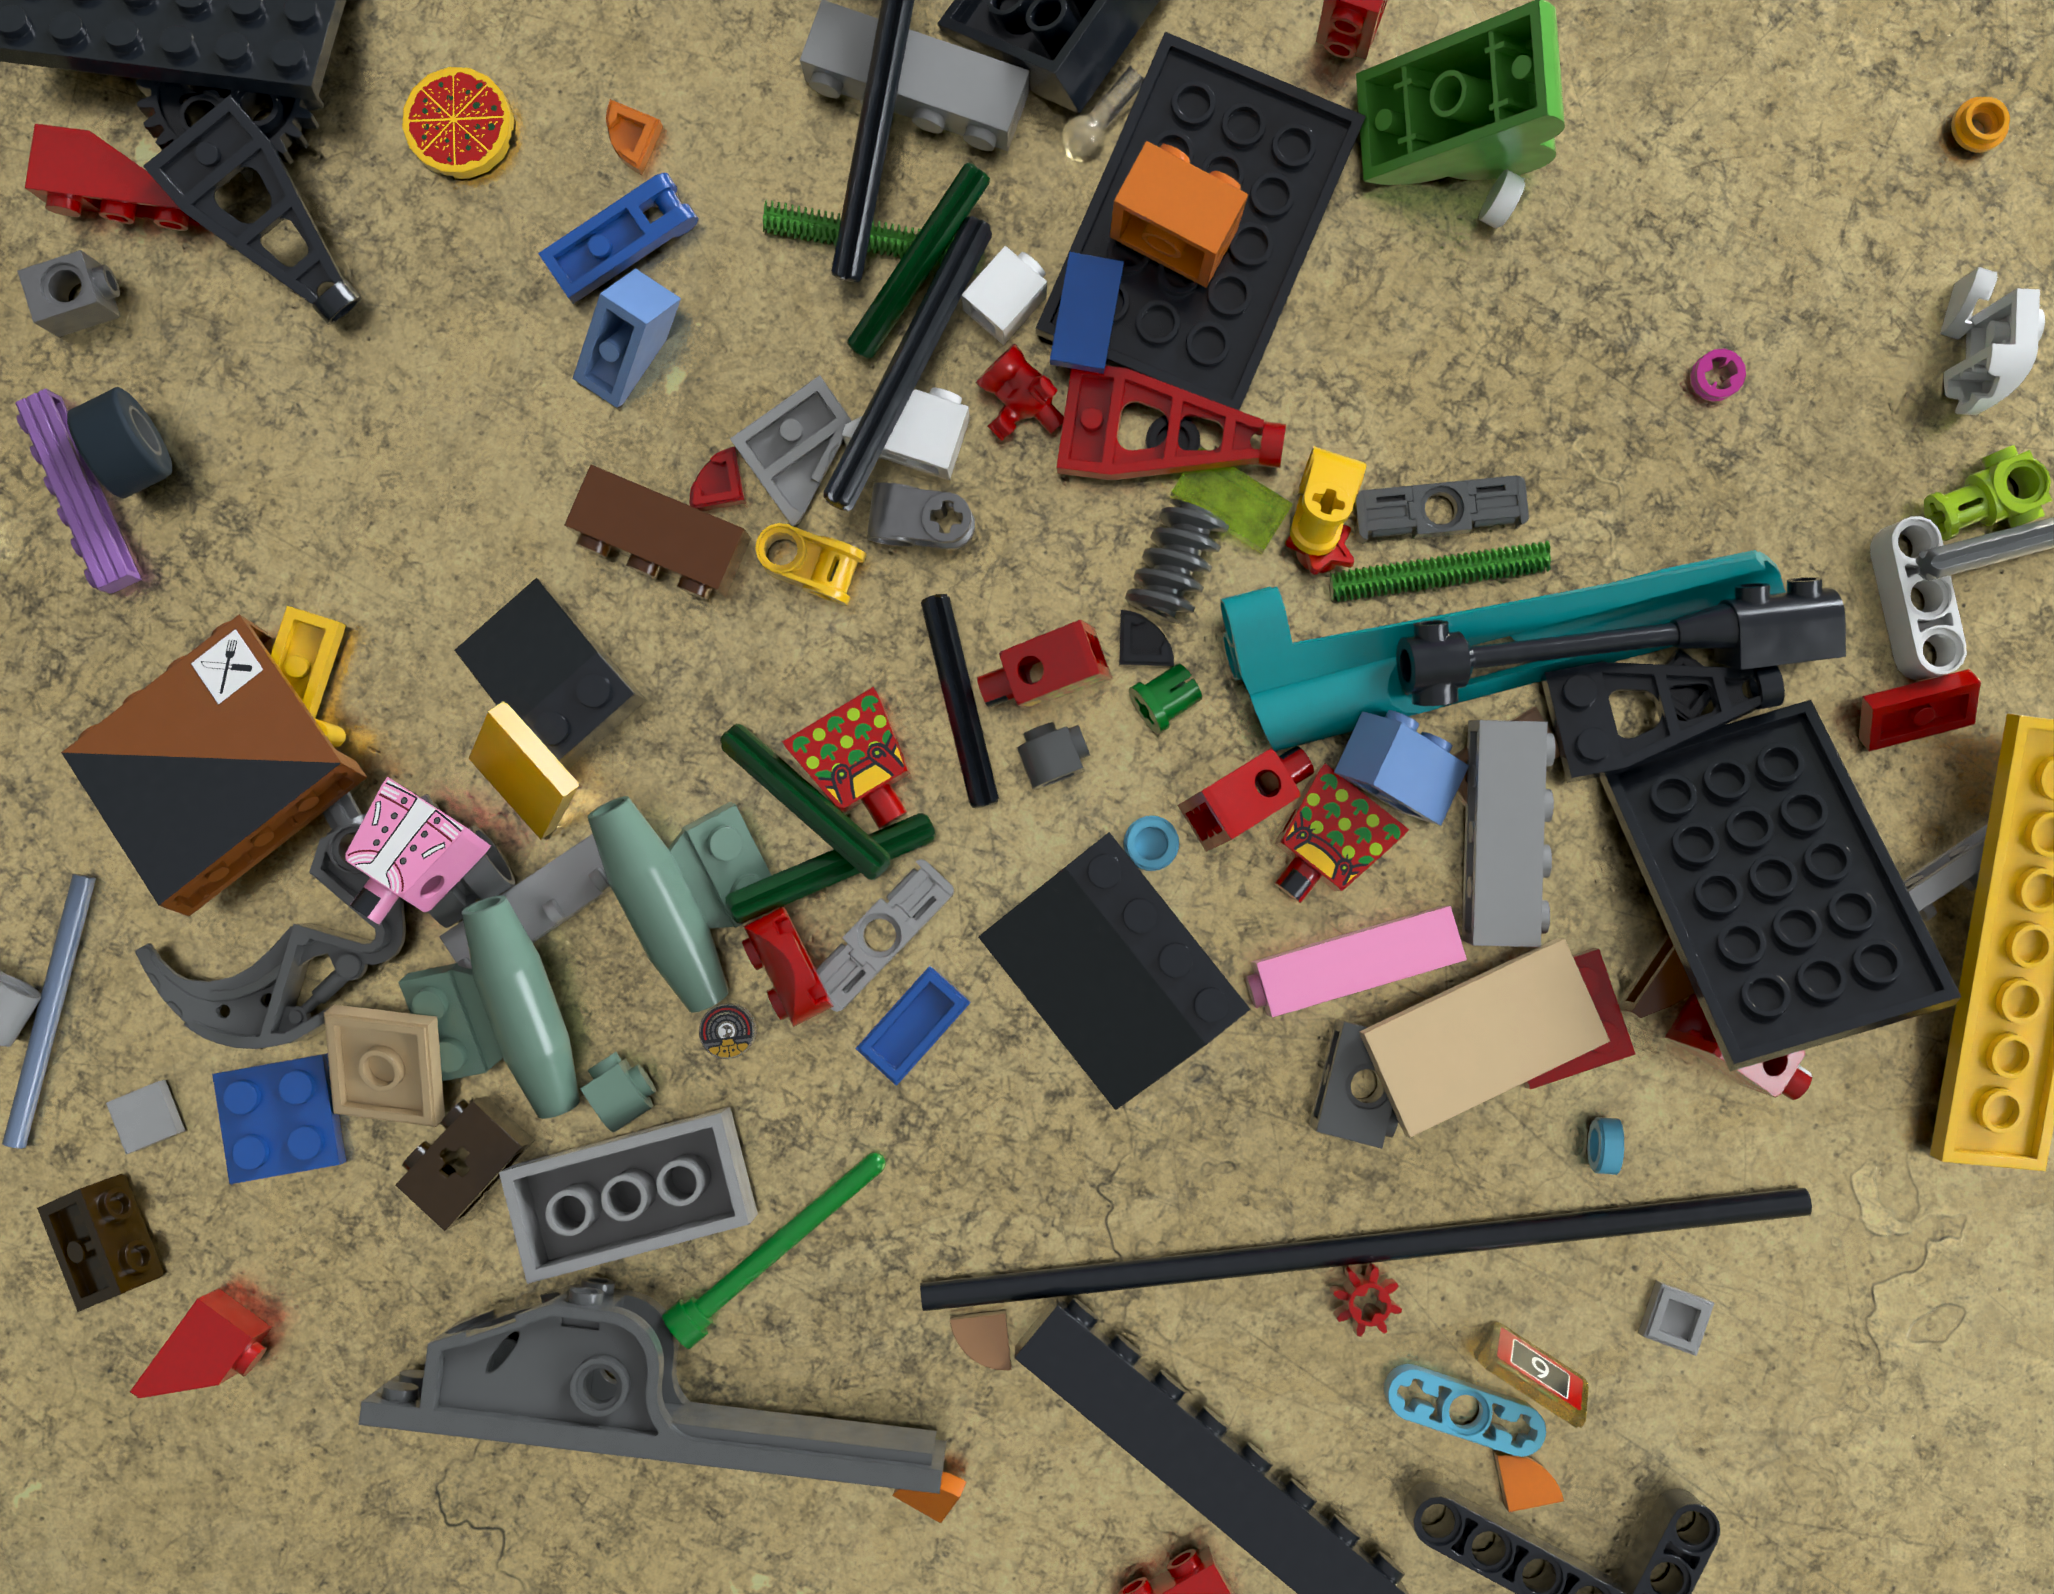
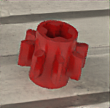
[1330,1263,1402,1337]

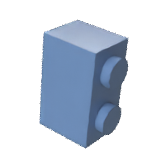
[1334,710,1469,826]

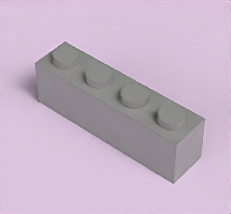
[800,0,1030,151]
[1462,720,1555,947]

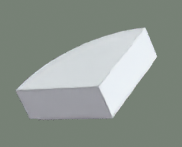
[1940,267,1998,339]

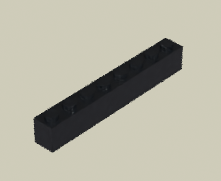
[1014,1297,1409,1594]

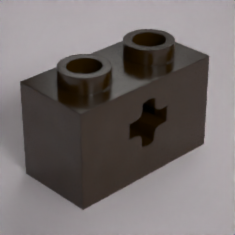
[395,1096,535,1231]

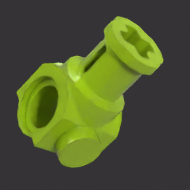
[1924,445,2052,541]

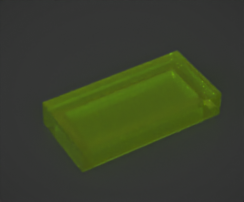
[1170,446,1293,553]

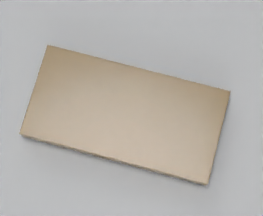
[1359,938,1610,1138]

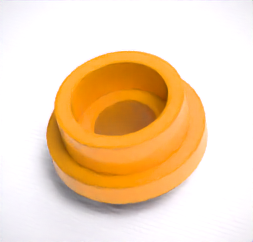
[1951,97,2010,153]

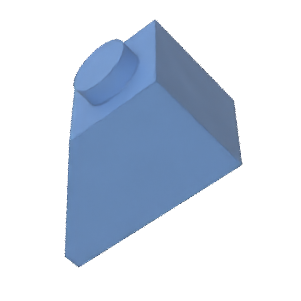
[572,268,681,408]

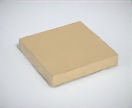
[324,1004,445,1127]

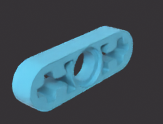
[1384,1364,1546,1457]

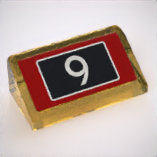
[1473,1321,1589,1428]

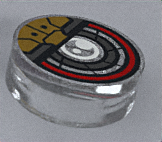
[699,1003,757,1059]

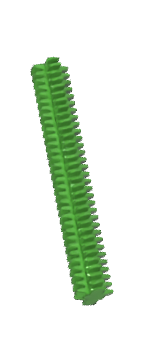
[763,200,977,272]
[1330,540,1551,602]

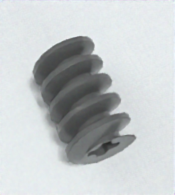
[1125,499,1229,624]

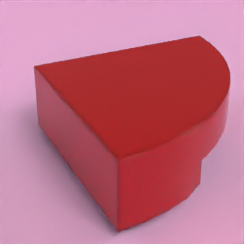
[689,446,747,511]

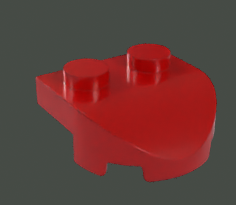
[742,906,834,1027]

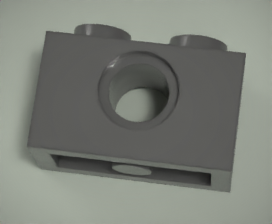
[1309,1019,1399,1149]

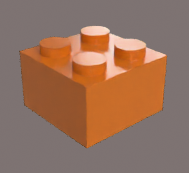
[1110,141,1248,288]

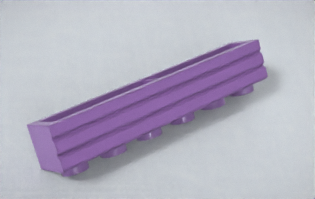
[15,388,142,594]

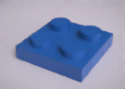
[212,1053,347,1184]

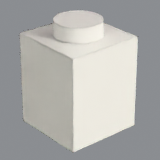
[961,246,1047,345]

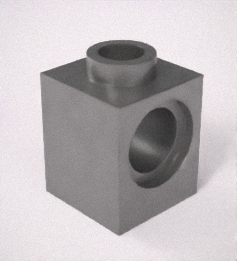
[17,250,120,337]

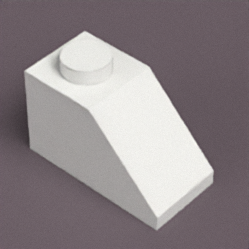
[842,388,970,480]

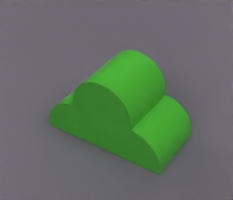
[1356,0,1565,185]

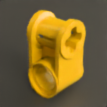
[1290,446,1366,556]
[755,523,867,606]

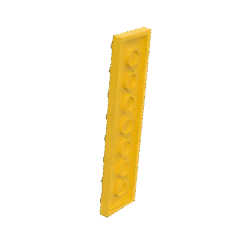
[1930,714,2054,1171]

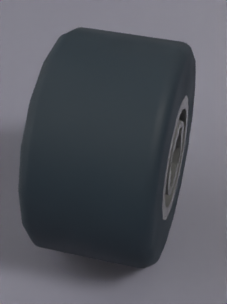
[67,387,172,499]

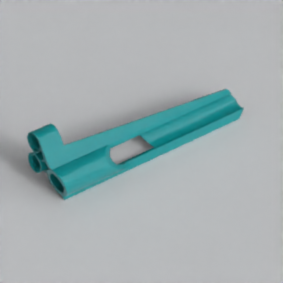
[1220,550,1786,751]

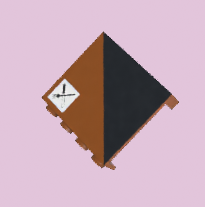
[61,614,367,917]

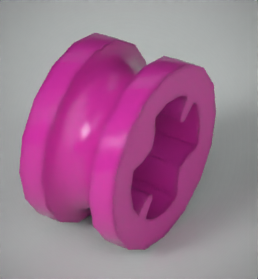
[1690,348,1746,402]

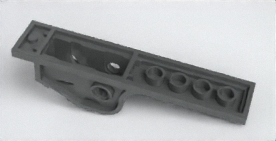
[358,1277,947,1494]

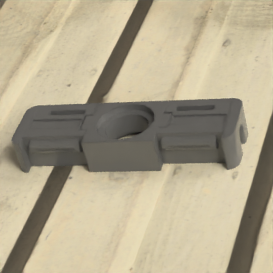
[1352,475,1529,544]

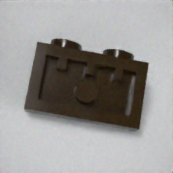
[37,1174,164,1312]

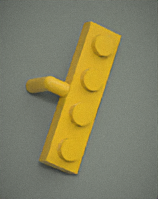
[271,606,346,747]

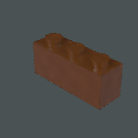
[564,465,751,600]

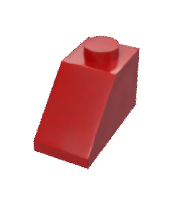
[130,1288,272,1398]

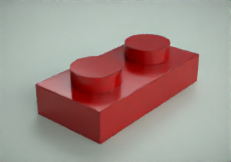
[1859,669,1981,751]

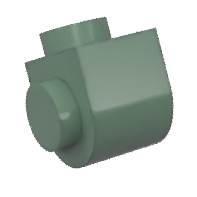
[580,1052,656,1132]

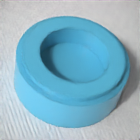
[1123,816,1179,871]
[1587,1117,1624,1175]

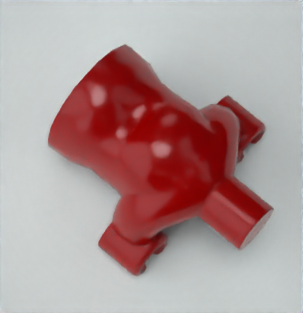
[975,344,1064,441]

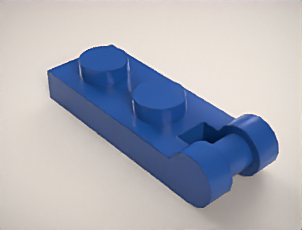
[538,173,699,304]

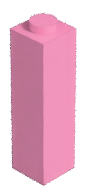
[1246,906,1467,1017]

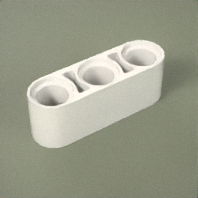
[1870,516,1967,680]

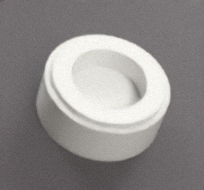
[1479,169,1525,229]

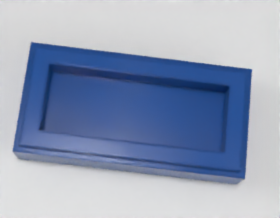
[1050,252,1124,374]
[855,965,971,1086]

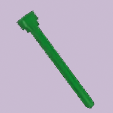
[662,1152,886,1349]

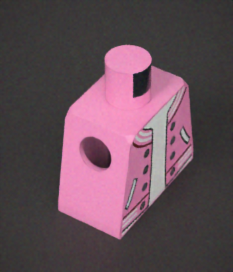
[345,777,491,925]

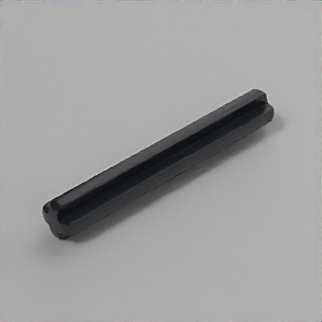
[921,594,999,808]

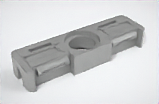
[816,859,954,1012]

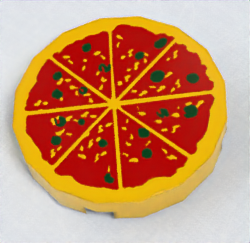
[402,67,514,179]

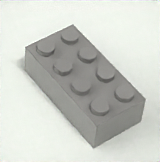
[499,1107,758,1284]

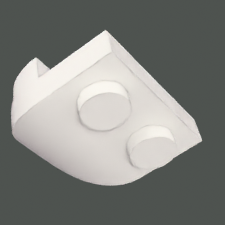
[1944,288,2045,415]

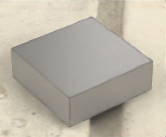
[106,1080,185,1155]
[1638,1280,1714,1356]

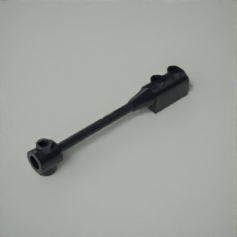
[1396,577,1846,706]

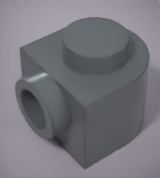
[1017,722,1090,790]

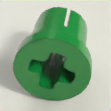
[1129,663,1202,734]

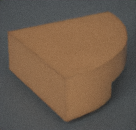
[950,1310,1012,1371]

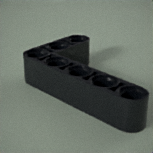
[1404,1481,1720,1594]

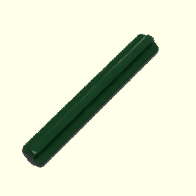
[847,163,990,359]
[720,724,890,880]
[725,813,936,924]

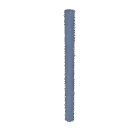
[2,873,96,1149]

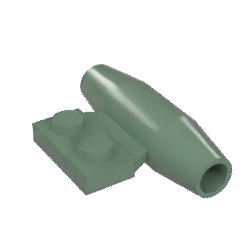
[587,796,772,1013]
[398,896,580,1119]

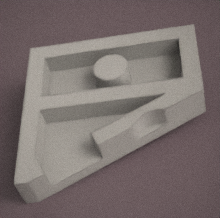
[730,375,852,527]

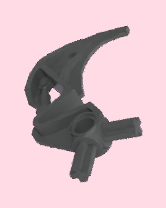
[135,791,440,1049]

